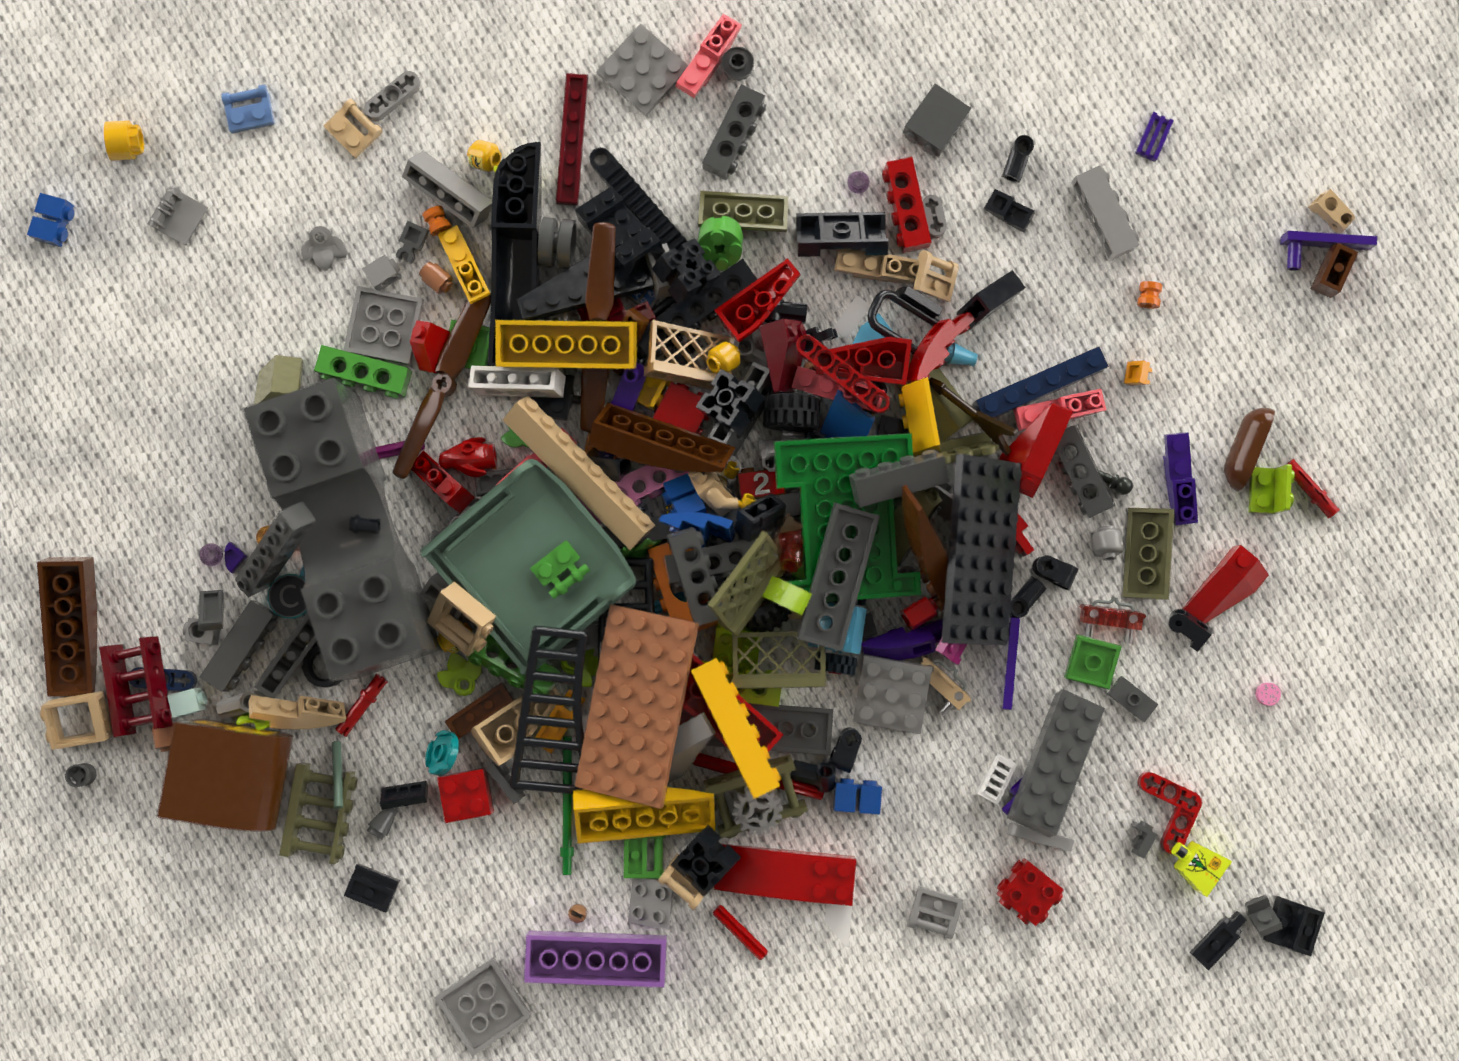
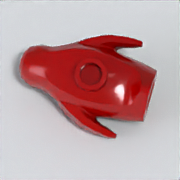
[438,437,497,477]

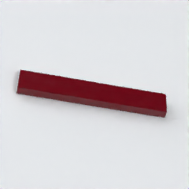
[556,73,589,206]

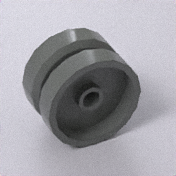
[538,217,577,269]

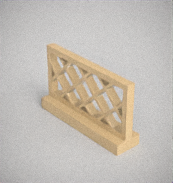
[644,320,734,390]

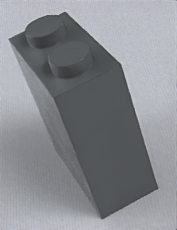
[903,83,972,157]

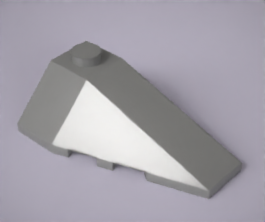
[668,713,715,783]

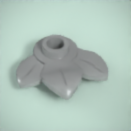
[301,226,347,271]

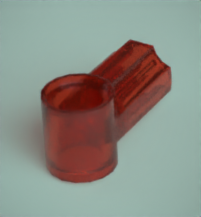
[779,529,803,573]

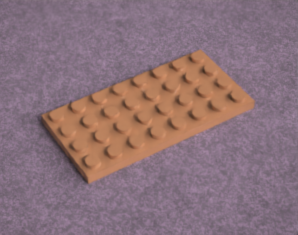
[575,604,699,808]

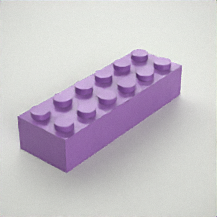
[524,930,667,987]

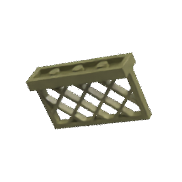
[708,531,791,636]
[732,631,827,689]

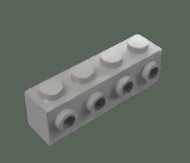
[402,151,492,228]
[1071,165,1139,261]

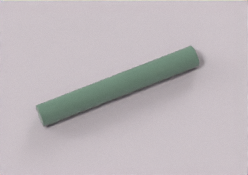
[332,741,343,809]

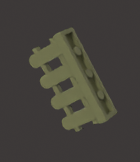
[913,432,999,464]

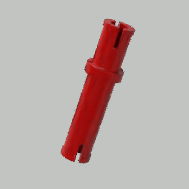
[1287,459,1340,519]
[335,673,388,737]

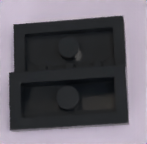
[1263,896,1325,956]

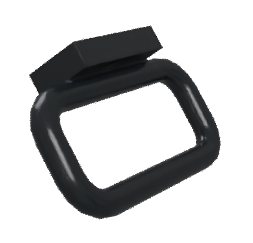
[867,286,943,355]

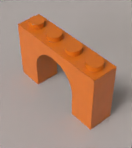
[647,543,718,632]

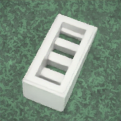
[975,753,1018,805]

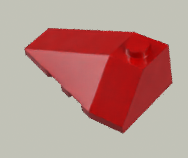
[714,258,801,342]
[816,337,912,385]
[998,402,1073,498]
[1182,545,1269,623]

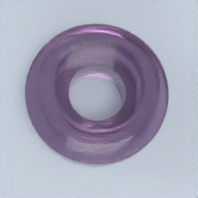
[847,171,870,194]
[199,543,223,566]

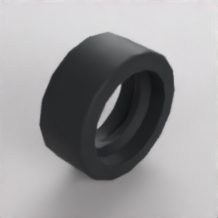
[302,645,343,688]

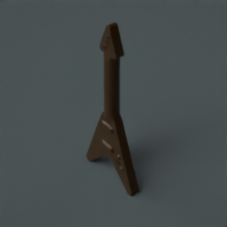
[929,377,1018,456]

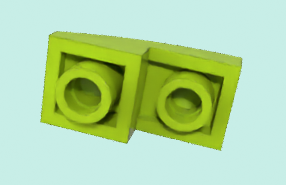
[762,576,812,615]

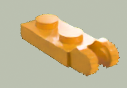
[535,689,586,754]

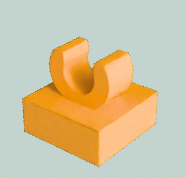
[1124,360,1152,385]

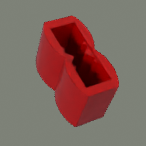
[899,596,939,630]

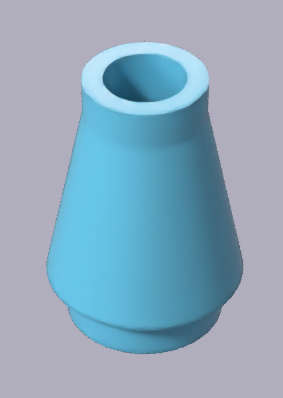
[944,343,978,366]

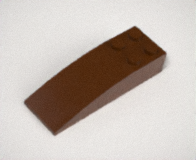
[588,402,736,472]
[902,485,948,612]
[37,557,97,696]

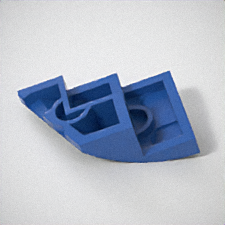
[820,390,875,438]
[659,512,735,548]

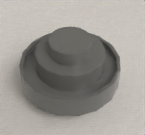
[722,47,754,81]

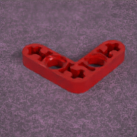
[1137,772,1202,854]

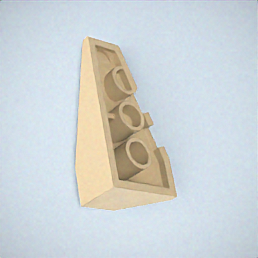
[470,686,561,766]

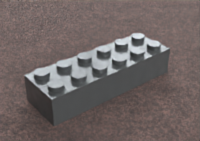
[1007,689,1105,837]

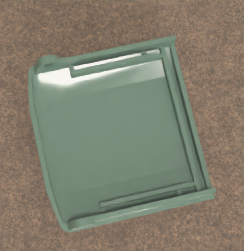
[420,459,636,675]

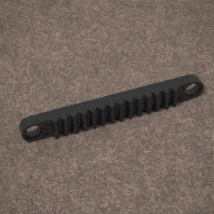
[589,147,688,251]

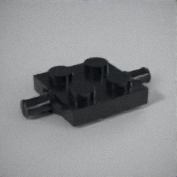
[524,374,581,421]

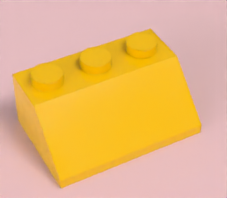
[898,377,941,456]

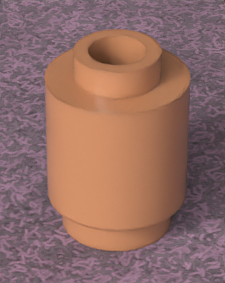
[419,261,453,294]
[151,723,175,752]

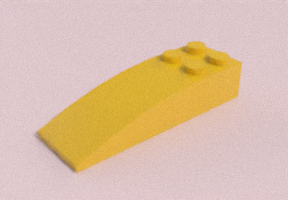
[573,787,715,844]

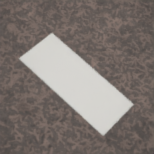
[833,296,871,339]

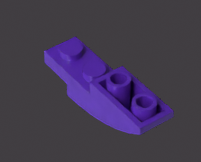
[1163,432,1198,525]
[861,619,943,660]

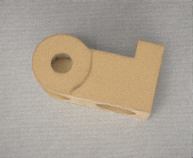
[1308,189,1355,233]

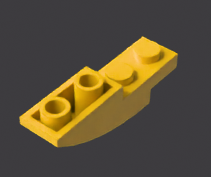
[438,225,491,304]

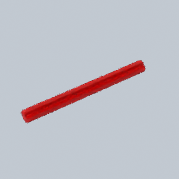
[692,753,824,800]

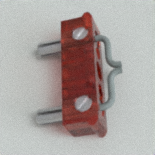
[1079,597,1146,644]

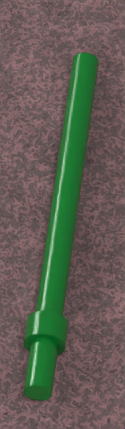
[560,736,574,875]

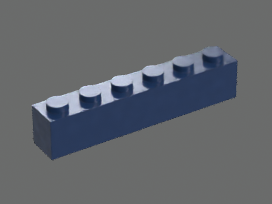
[972,346,1109,418]

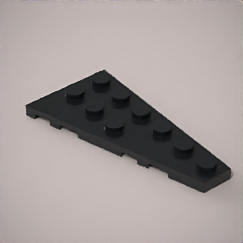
[517,255,654,321]

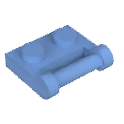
[221,84,275,134]

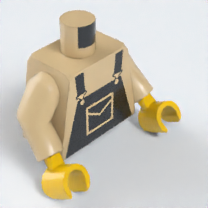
[689,461,755,517]

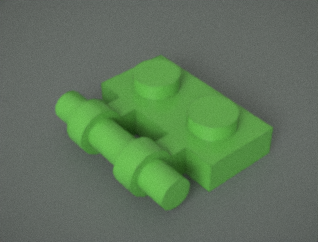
[530,540,591,599]

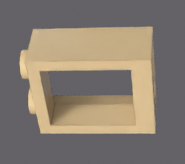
[427,582,496,656]
[40,691,113,750]

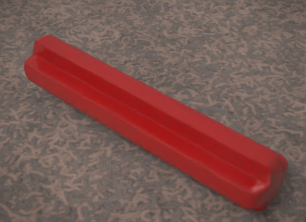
[713,905,768,960]

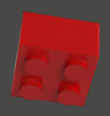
[437,767,494,823]

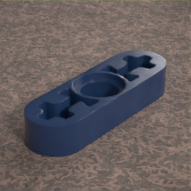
[129,667,197,691]

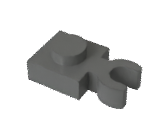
[396,220,429,264]

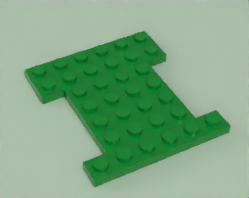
[774,433,921,602]

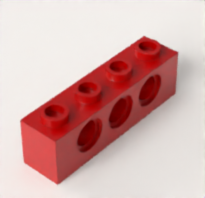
[882,157,932,253]

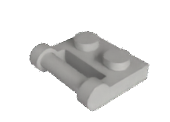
[907,886,963,939]

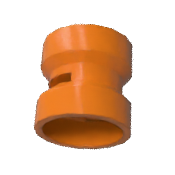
[422,205,452,236]
[1137,281,1163,309]

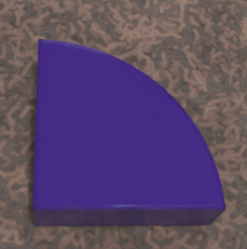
[224,541,248,573]

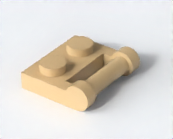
[323,99,383,159]
[913,250,959,302]
[657,853,703,910]

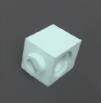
[167,688,207,718]

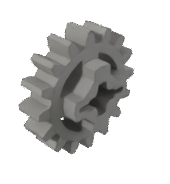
[732,787,783,836]

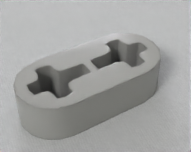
[923,195,947,238]

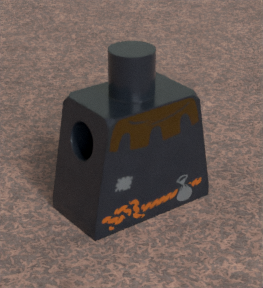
[587,447,631,482]

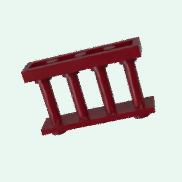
[99,636,173,737]

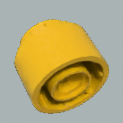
[104,121,144,161]

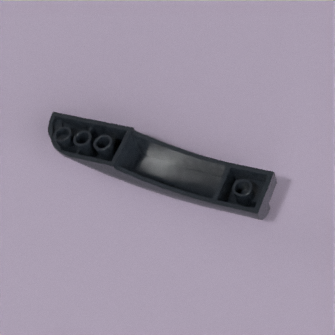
[488,142,542,366]

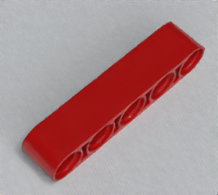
[796,335,890,414]

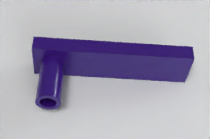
[1280,231,1377,271]
[611,363,647,411]
[1002,618,1020,710]

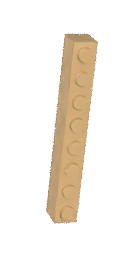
[503,396,656,550]

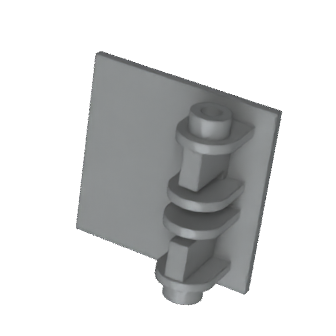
[147,186,208,245]
[628,878,673,930]

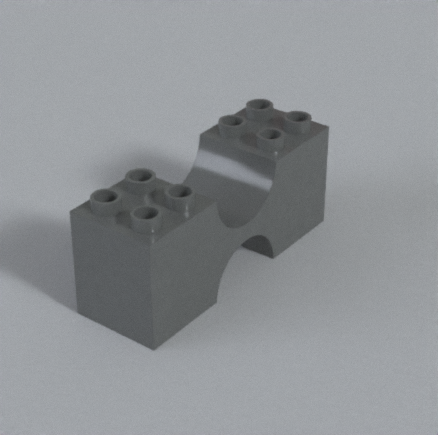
[243,378,442,681]

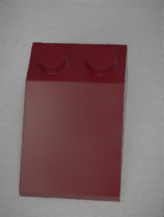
[759,319,806,393]

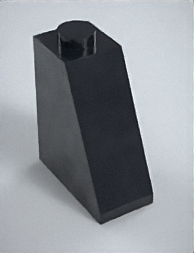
[956,270,1026,330]

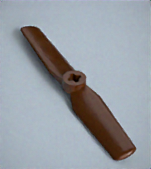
[580,222,616,433]
[392,293,491,479]

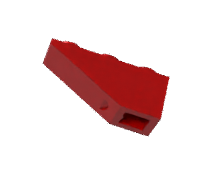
[411,451,475,514]

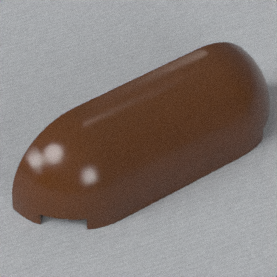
[1224,408,1275,492]

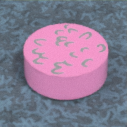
[1256,683,1281,706]

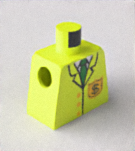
[1171,841,1232,897]

